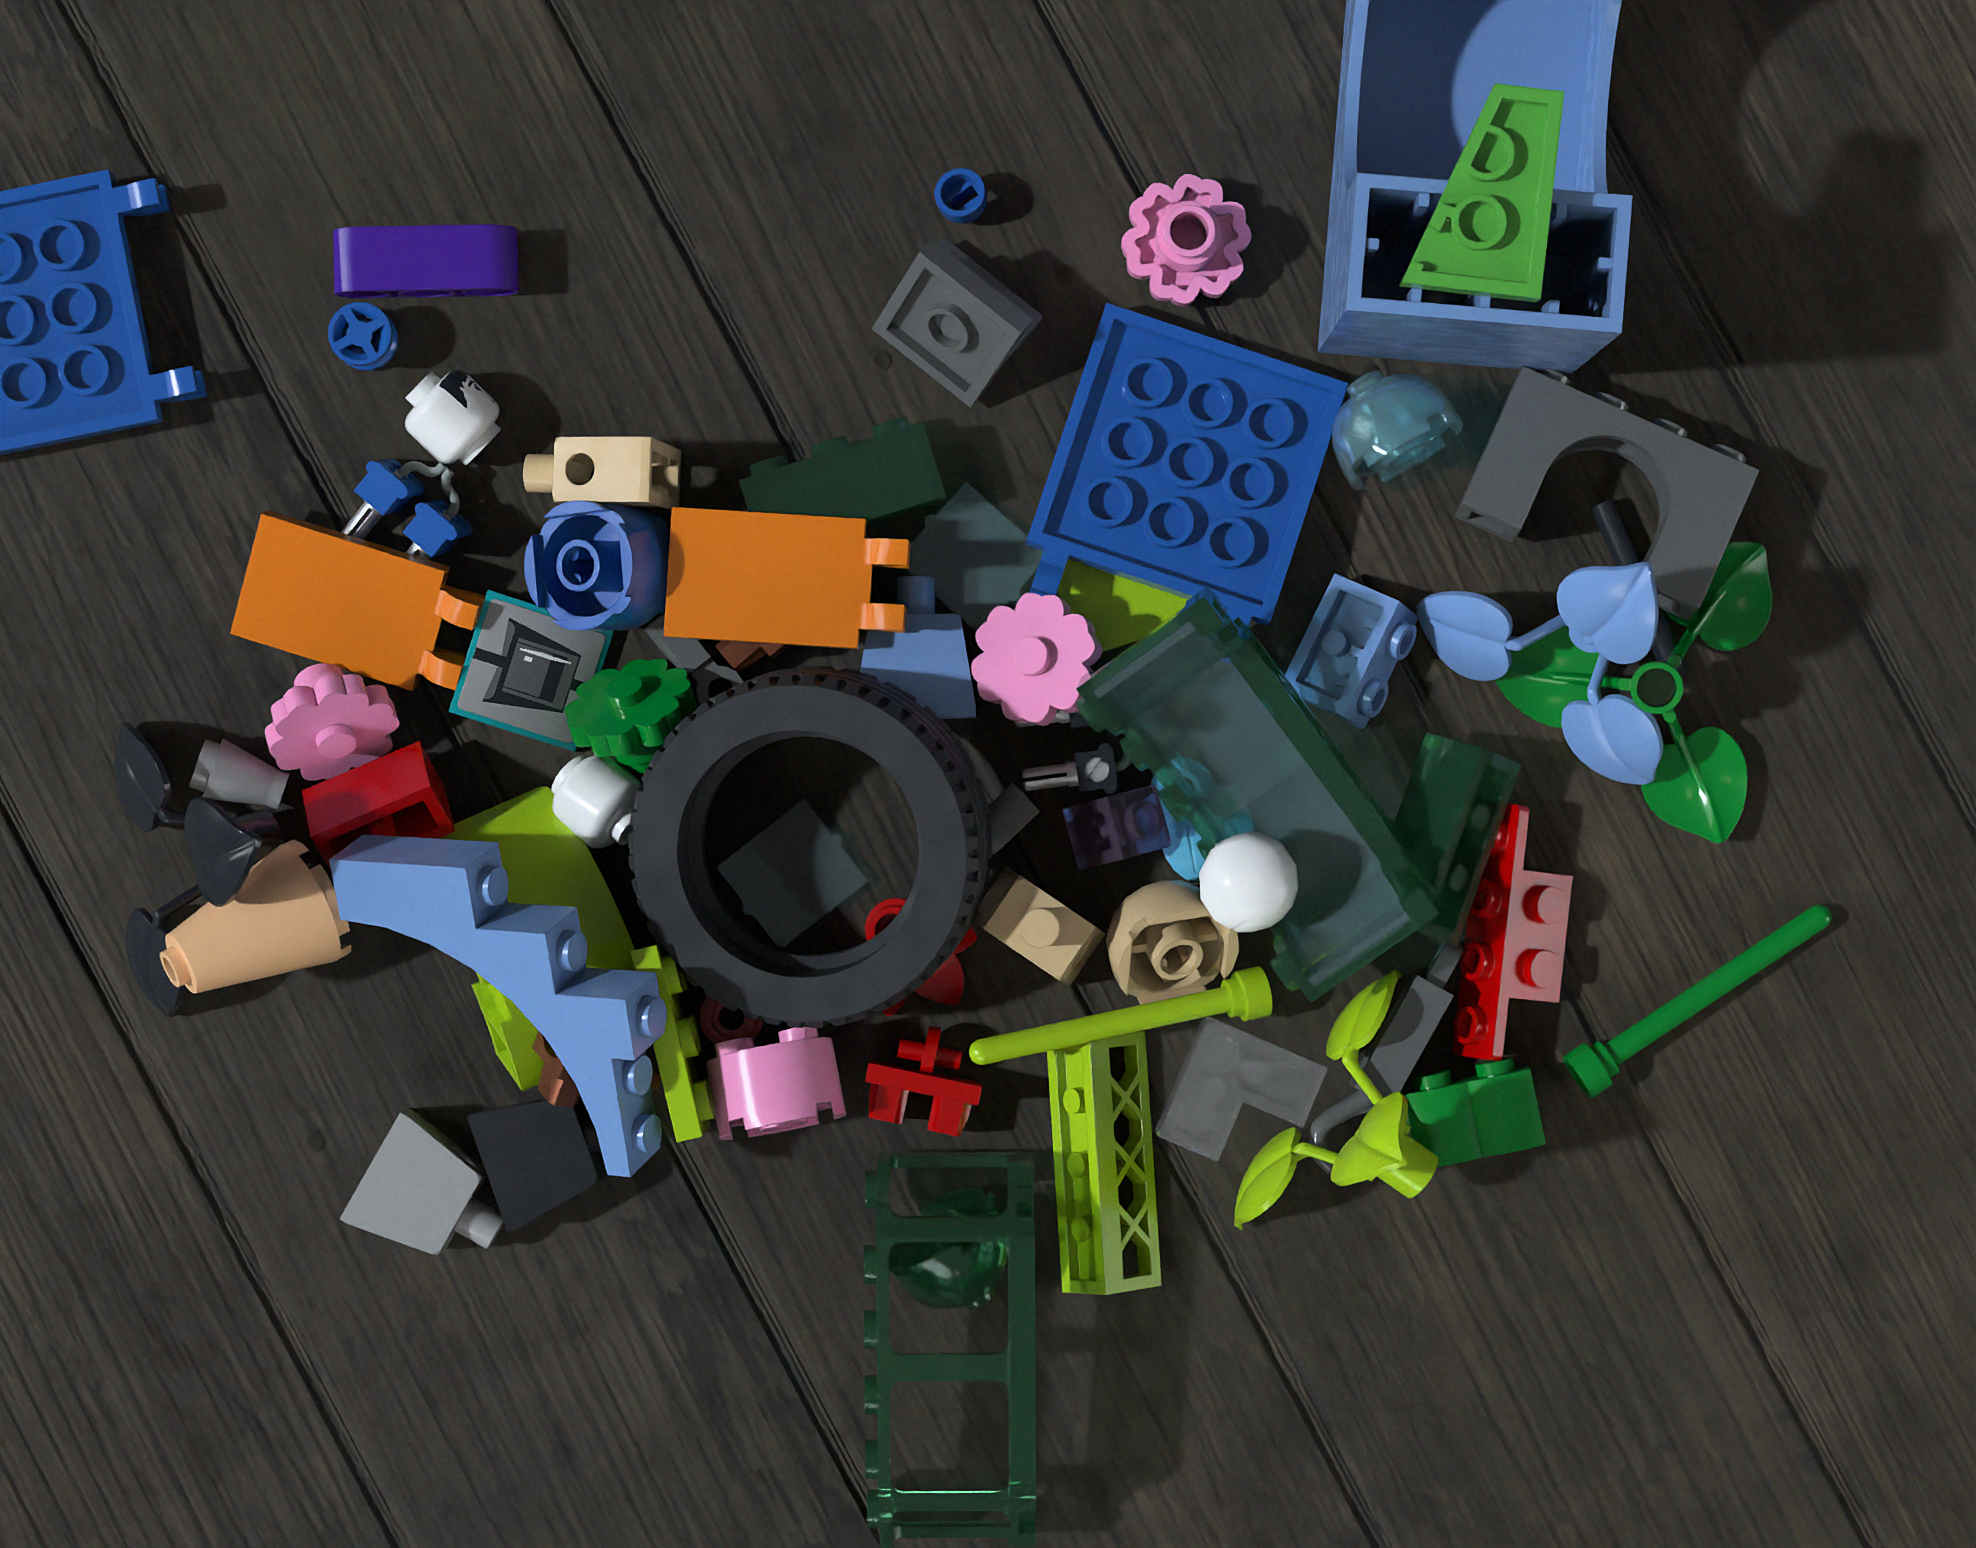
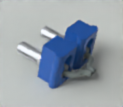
[341,458,473,560]

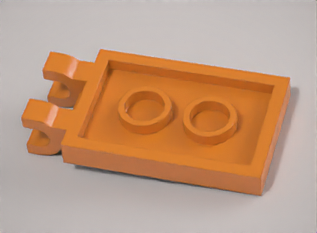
[664,507,911,649]
[230,510,486,691]

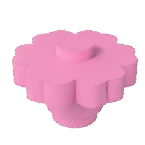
[1121,174,1251,307]
[971,593,1102,726]
[265,663,399,781]

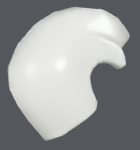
[1199,831,1299,932]

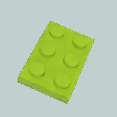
[630,945,715,1143]

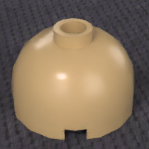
[1106,880,1239,1005]

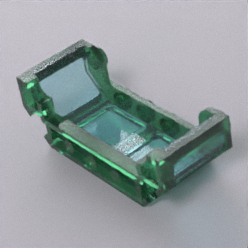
[1076,586,1440,1003]

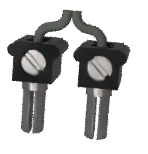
[1015,679,1143,795]

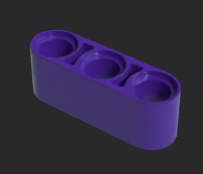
[333,224,519,299]

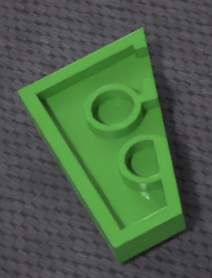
[1399,83,1564,303]

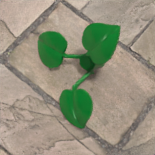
[1494,542,1772,844]

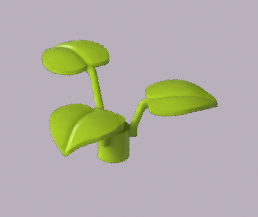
[1234,969,1438,1230]

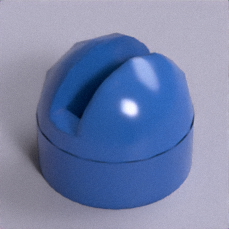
[934,168,987,224]

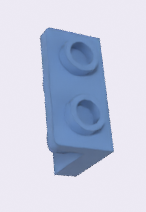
[1279,573,1418,730]

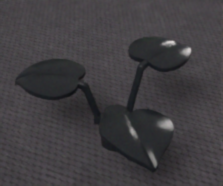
[114,722,283,1018]

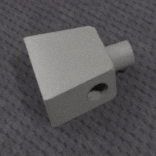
[340,1108,504,1255]

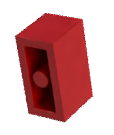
[302,741,455,871]

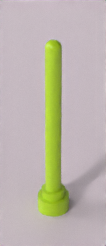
[969,966,1272,1065]

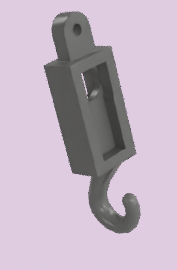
[1308,938,1464,1175]

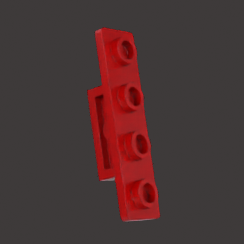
[1453,802,1573,1061]

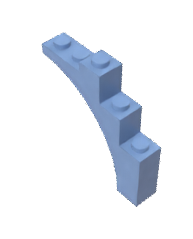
[329,834,667,1177]

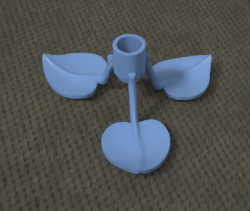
[1416,562,1663,785]

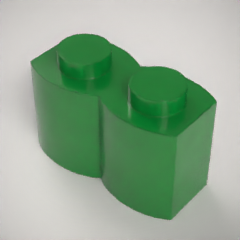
[1400,1056,1546,1167]

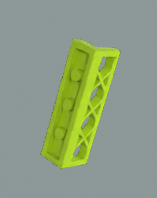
[1047,1031,1162,1295]

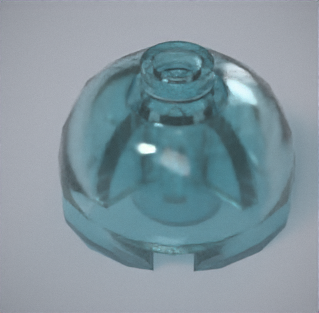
[1332,370,1463,491]

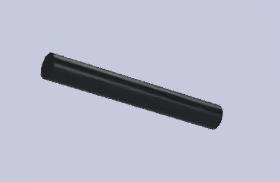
[1590,498,1690,677]

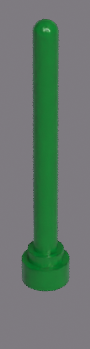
[1562,904,1832,1099]

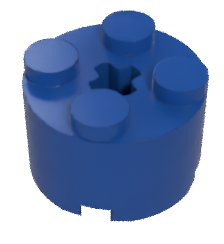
[524,500,670,631]

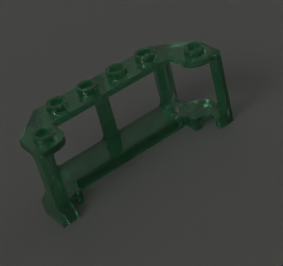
[864,1152,1036,1548]

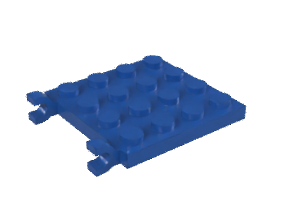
[0,169,208,455]
[1025,303,1348,665]

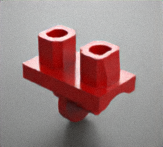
[865,1025,982,1137]

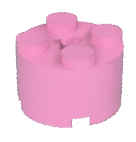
[705,1027,846,1140]

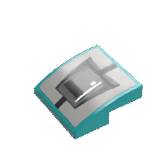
[448,590,614,752]

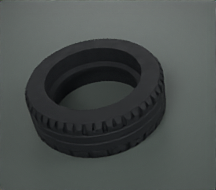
[628,666,992,1028]

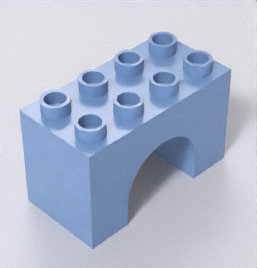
[1318,0,1633,374]

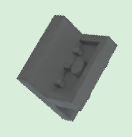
[872,237,1043,408]

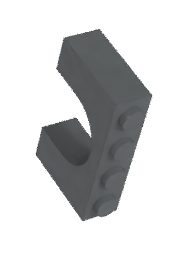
[1454,366,1759,620]

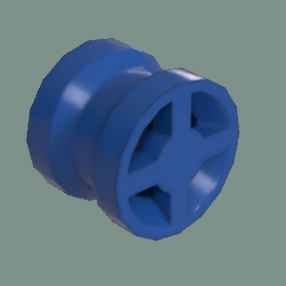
[328,302,399,371]

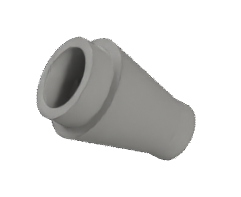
[189,738,290,809]

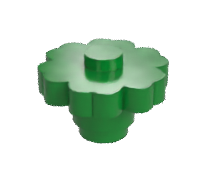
[564,659,697,774]

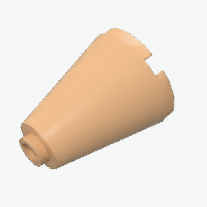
[160,839,351,994]

